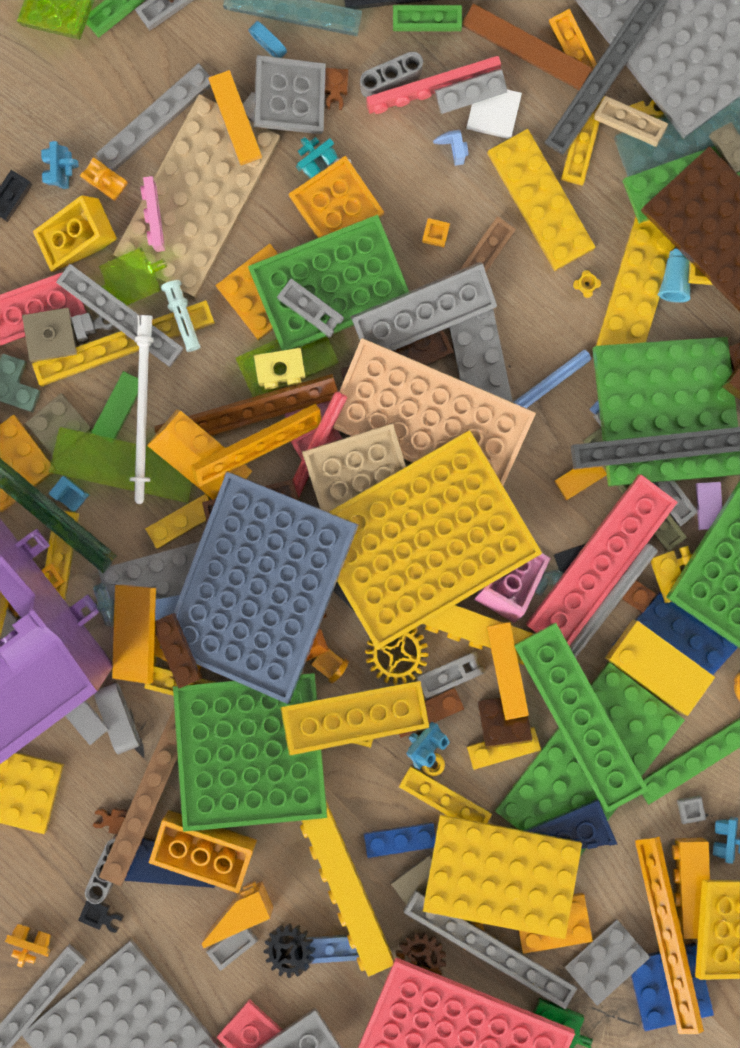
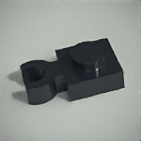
[78,901,124,933]

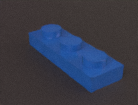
[364,822,436,858]

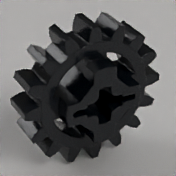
[263,923,316,978]

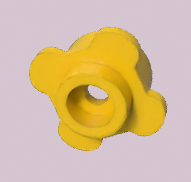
[573,270,601,298]

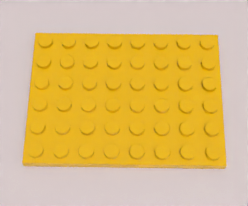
[329,430,542,650]

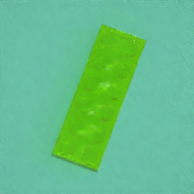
[49,427,192,503]

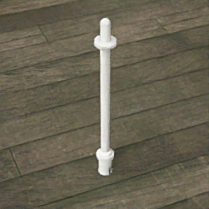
[130,315,154,504]

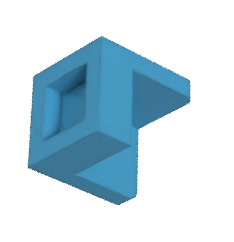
[48,476,89,512]

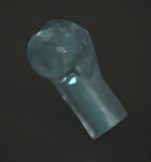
[535,570,563,596]

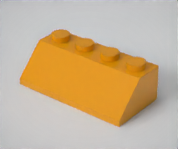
[147,409,253,499]
[149,810,257,894]

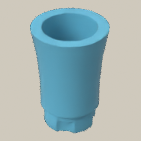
[658,249,690,302]

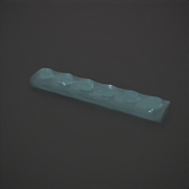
[223,0,362,37]

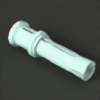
[161,280,201,352]

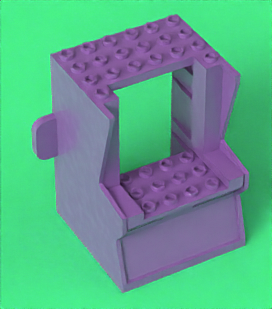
[0,519,113,764]

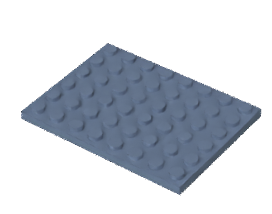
[160,472,359,704]

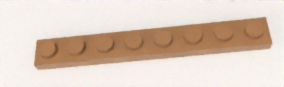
[99,708,178,886]

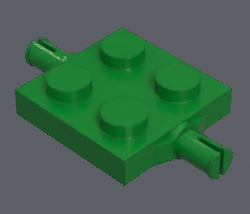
[532,998,593,1048]

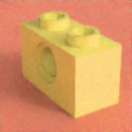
[254,348,306,389]

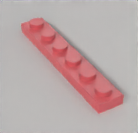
[366,56,501,114]

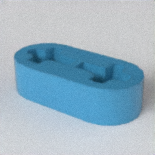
[248,21,287,58]

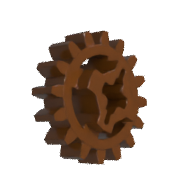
[395,931,446,976]

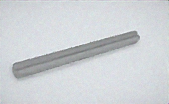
[569,544,658,658]

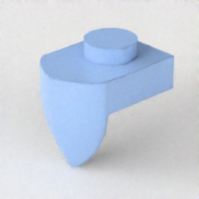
[433,129,468,166]

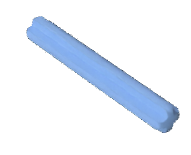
[513,350,592,408]

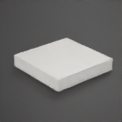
[466,90,522,139]

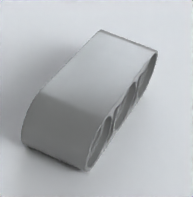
[360,51,423,97]
[94,682,141,755]
[85,835,117,904]

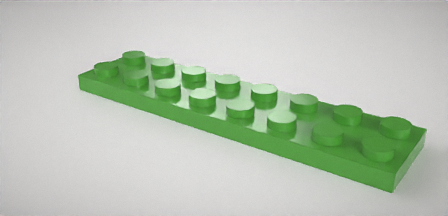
[514,622,649,813]

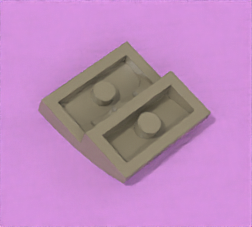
[391,855,432,905]

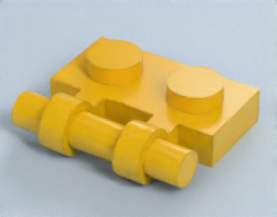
[650,546,693,603]

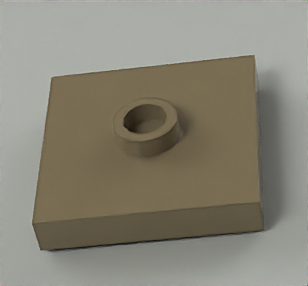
[22,308,77,362]

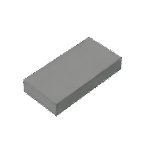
[206,928,258,971]

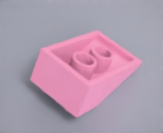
[474,553,550,623]

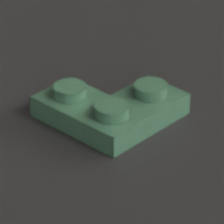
[0,354,41,412]

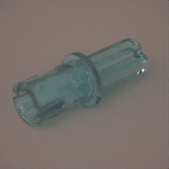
[93,583,114,627]

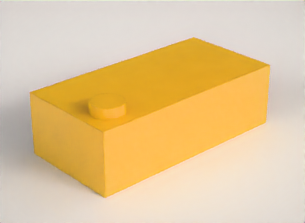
[605,620,715,716]

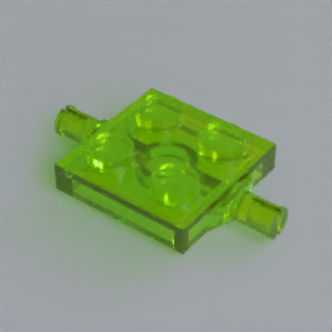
[99,247,167,306]

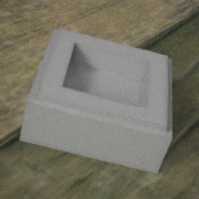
[677,795,706,824]

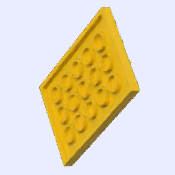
[423,815,582,939]

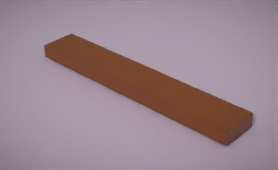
[462,3,592,90]

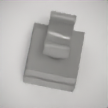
[71,313,114,343]

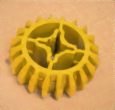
[365,628,429,685]

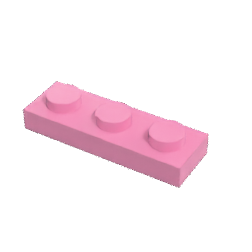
[141,176,165,252]

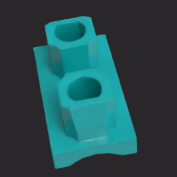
[295,137,338,179]

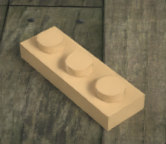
[594,96,668,147]

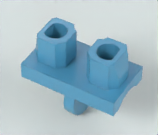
[41,141,79,189]
[406,722,450,770]
[713,817,740,864]

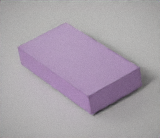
[696,482,722,530]

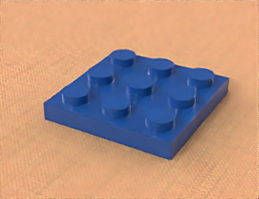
[631,943,714,1031]

